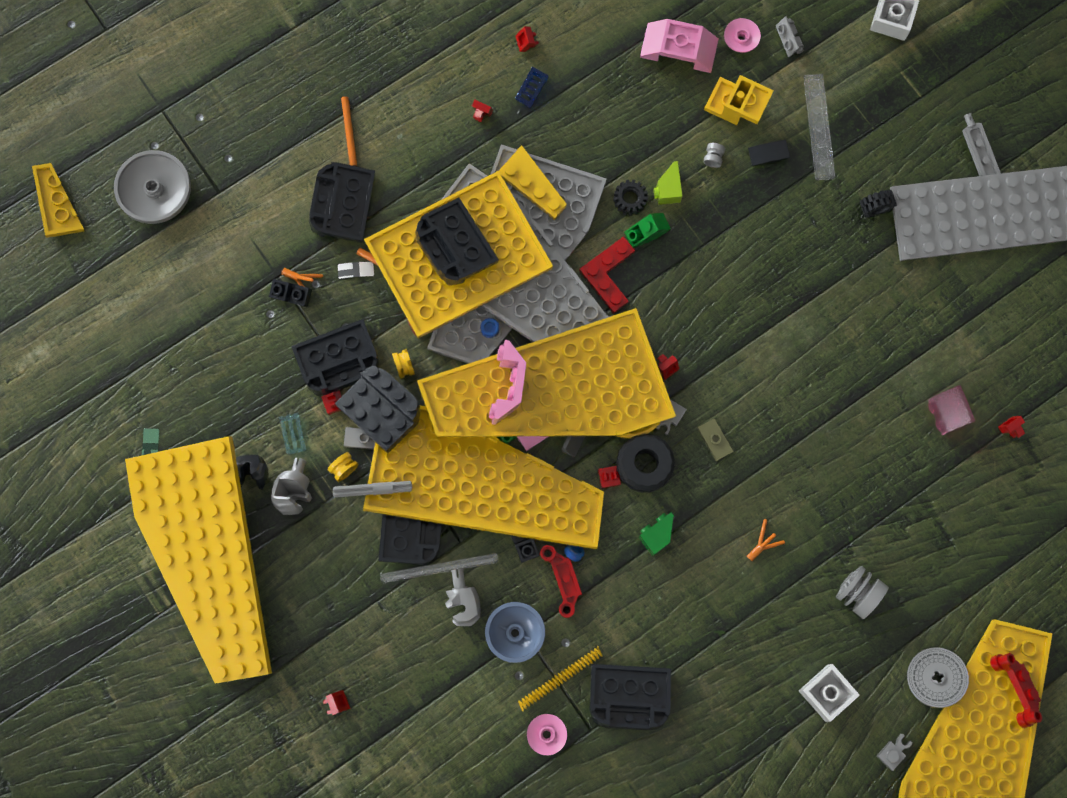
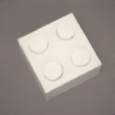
[870,0,919,41]
[799,664,859,722]

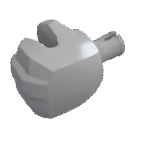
[271,458,312,515]
[445,569,481,626]

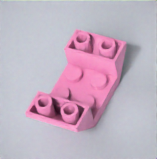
[640,19,718,73]
[489,340,526,425]

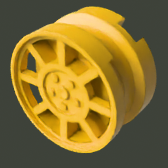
[392,349,415,379]
[328,452,359,482]

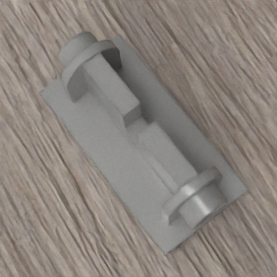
[776,16,804,57]

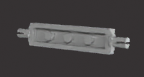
[962,113,1001,176]

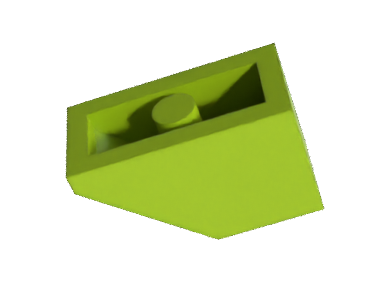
[654,161,682,205]

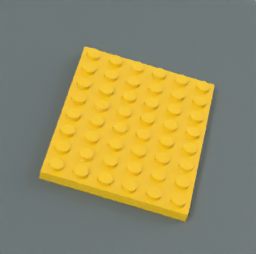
[364,171,553,339]

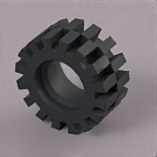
[613,179,648,216]
[860,190,897,217]

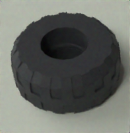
[616,434,675,493]

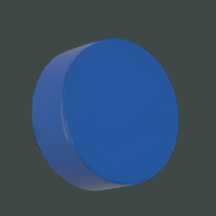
[480,318,499,338]
[564,545,585,562]

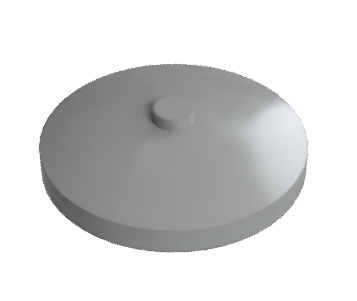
[114,150,191,224]

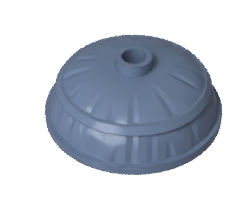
[485,602,545,663]

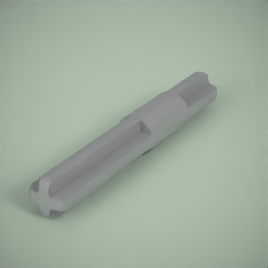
[333,481,412,497]

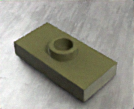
[697,419,734,461]

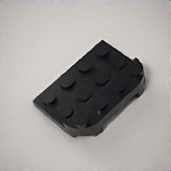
[309,162,375,243]
[415,198,499,285]
[291,319,379,396]
[335,366,421,454]
[378,514,442,565]
[589,664,671,730]

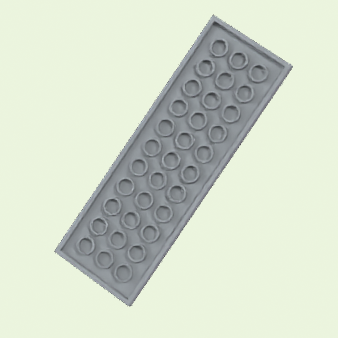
[890,166,1067,261]

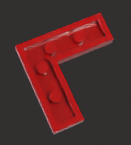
[579,236,635,314]

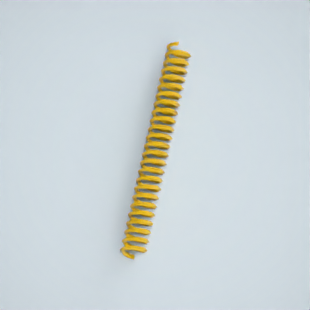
[518,646,603,711]

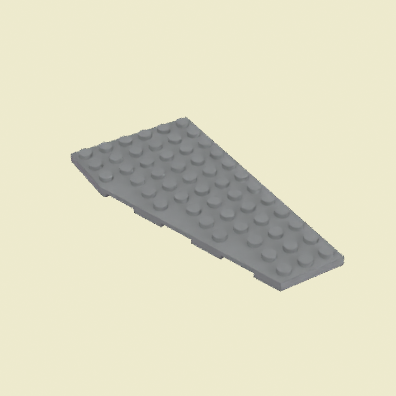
[427,144,606,364]
[441,164,609,342]

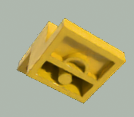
[704,75,774,125]

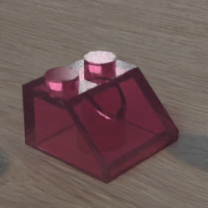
[928,385,975,435]

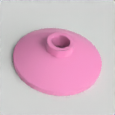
[724,18,761,53]
[527,714,567,755]

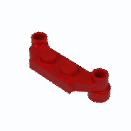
[540,545,582,618]
[990,653,1042,728]

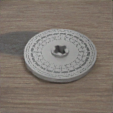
[907,648,969,708]

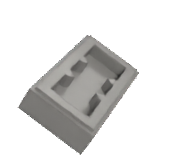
[344,427,375,450]

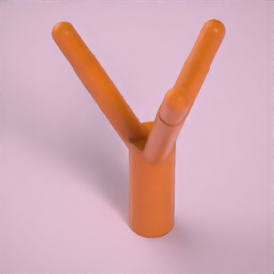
[282,268,323,287]
[747,519,785,561]

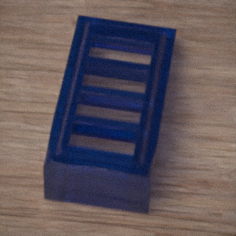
[515,66,549,108]

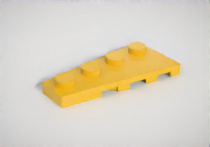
[499,145,567,220]
[32,163,85,238]

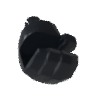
[236,455,269,490]

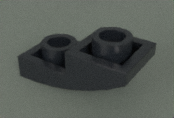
[748,140,790,167]
[269,279,312,307]
[511,535,540,563]

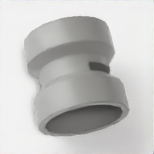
[703,143,726,168]

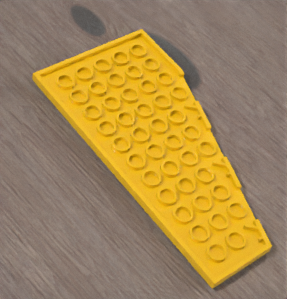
[417,308,676,437]
[363,405,604,549]
[125,436,272,683]
[898,619,1052,798]

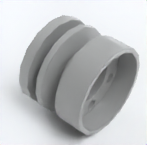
[836,566,889,619]

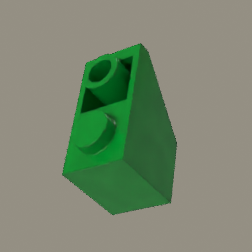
[624,213,671,248]
[638,512,674,556]

